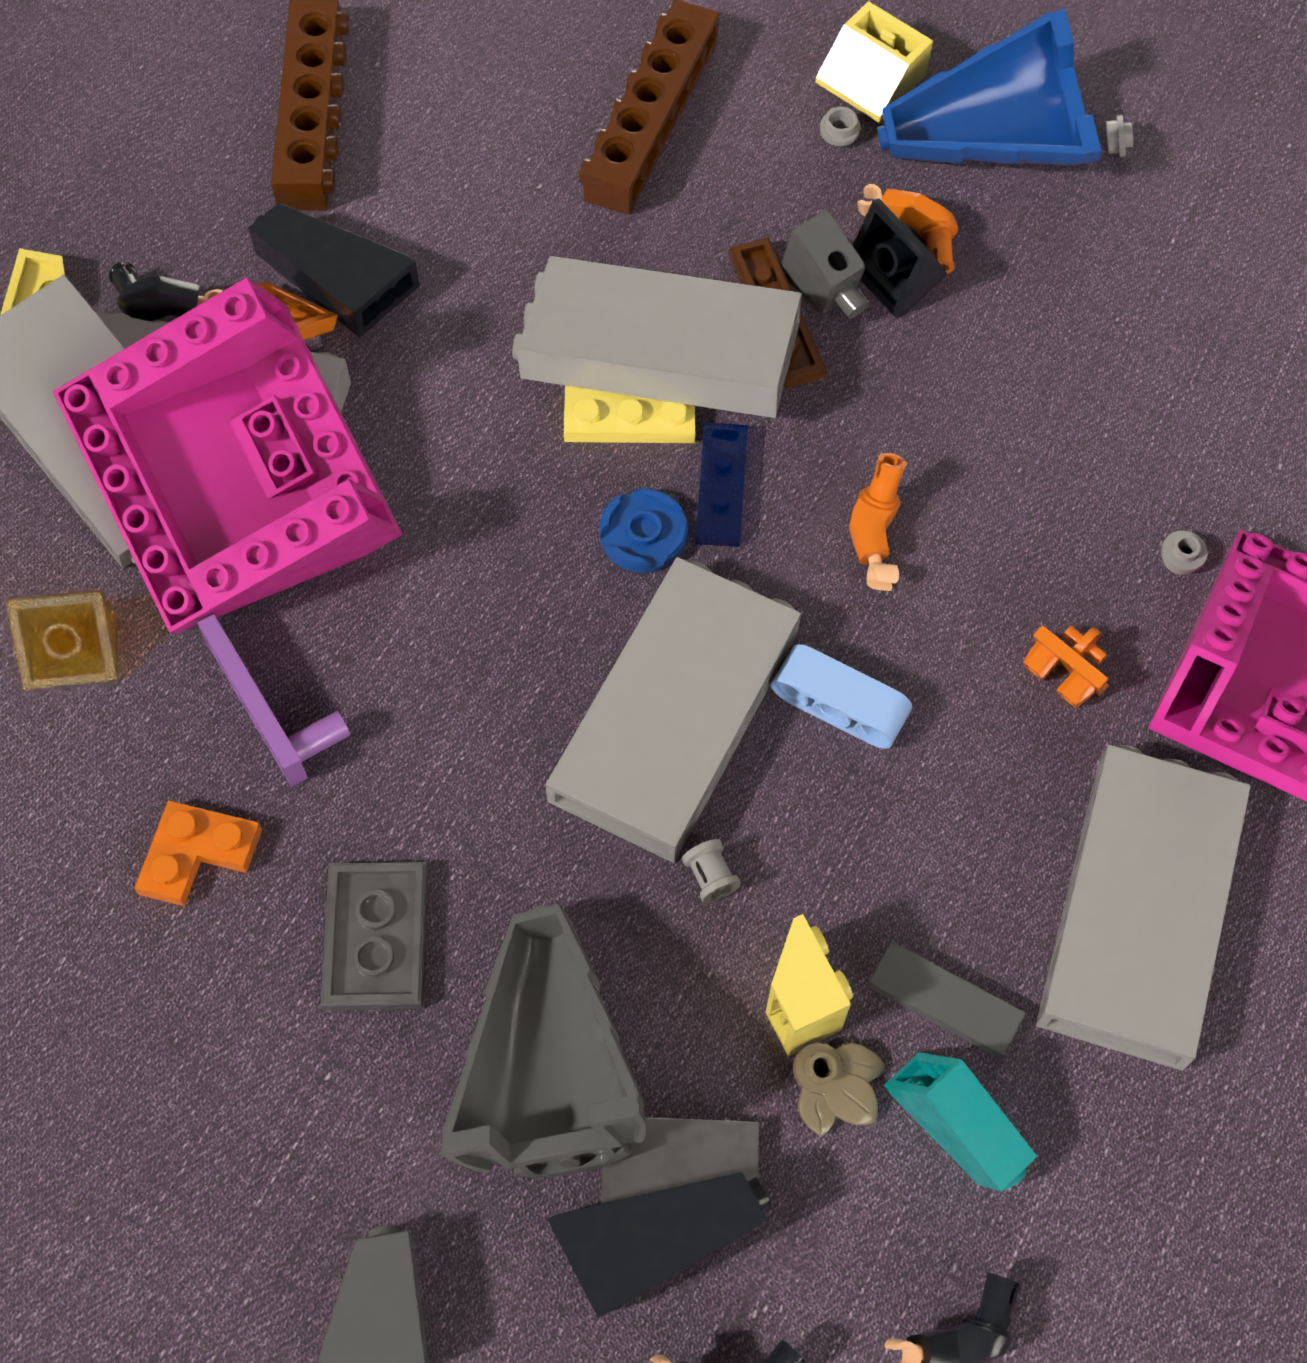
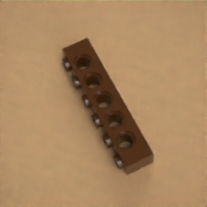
[271,0,349,211]
[579,0,719,215]

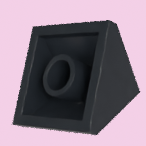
[853,198,947,319]

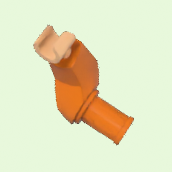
[858,184,958,273]
[849,453,907,591]

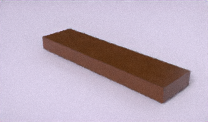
[729,237,826,389]

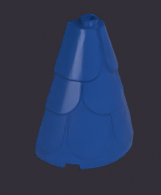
[877,8,1102,165]

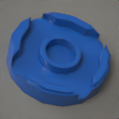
[599,488,689,574]

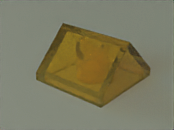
[5,589,118,690]

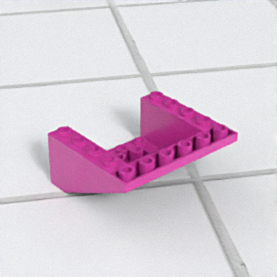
[52,277,403,634]
[1148,529,1307,802]

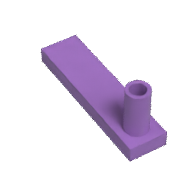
[197,614,351,787]

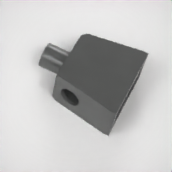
[781,209,869,319]

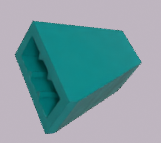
[883,1052,1037,1192]

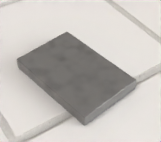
[321,862,428,1010]
[601,1117,759,1230]

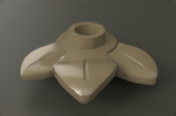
[793,1043,885,1136]

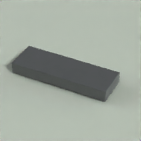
[867,941,1026,1060]

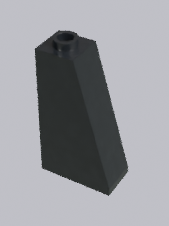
[248,203,420,338]
[547,1172,772,1318]

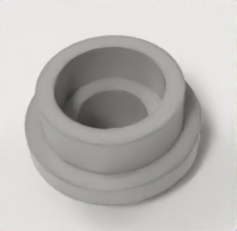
[820,107,860,146]
[1106,115,1133,157]
[1161,531,1208,575]

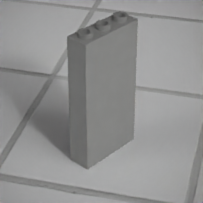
[512,256,802,418]
[0,275,136,569]
[545,557,801,863]
[1035,745,1251,1071]

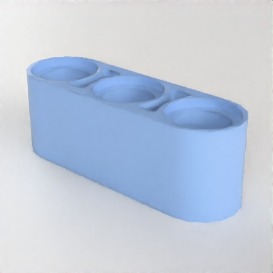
[770,644,913,749]

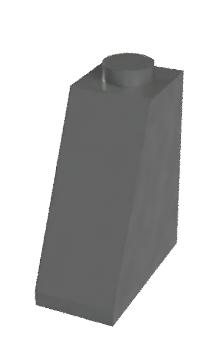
[317,1225,429,1363]

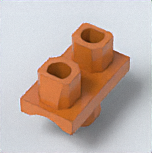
[1023,625,1109,708]

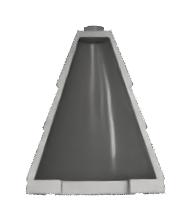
[441,904,646,1177]

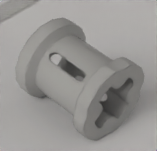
[681,839,741,903]

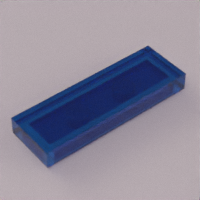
[695,422,748,547]

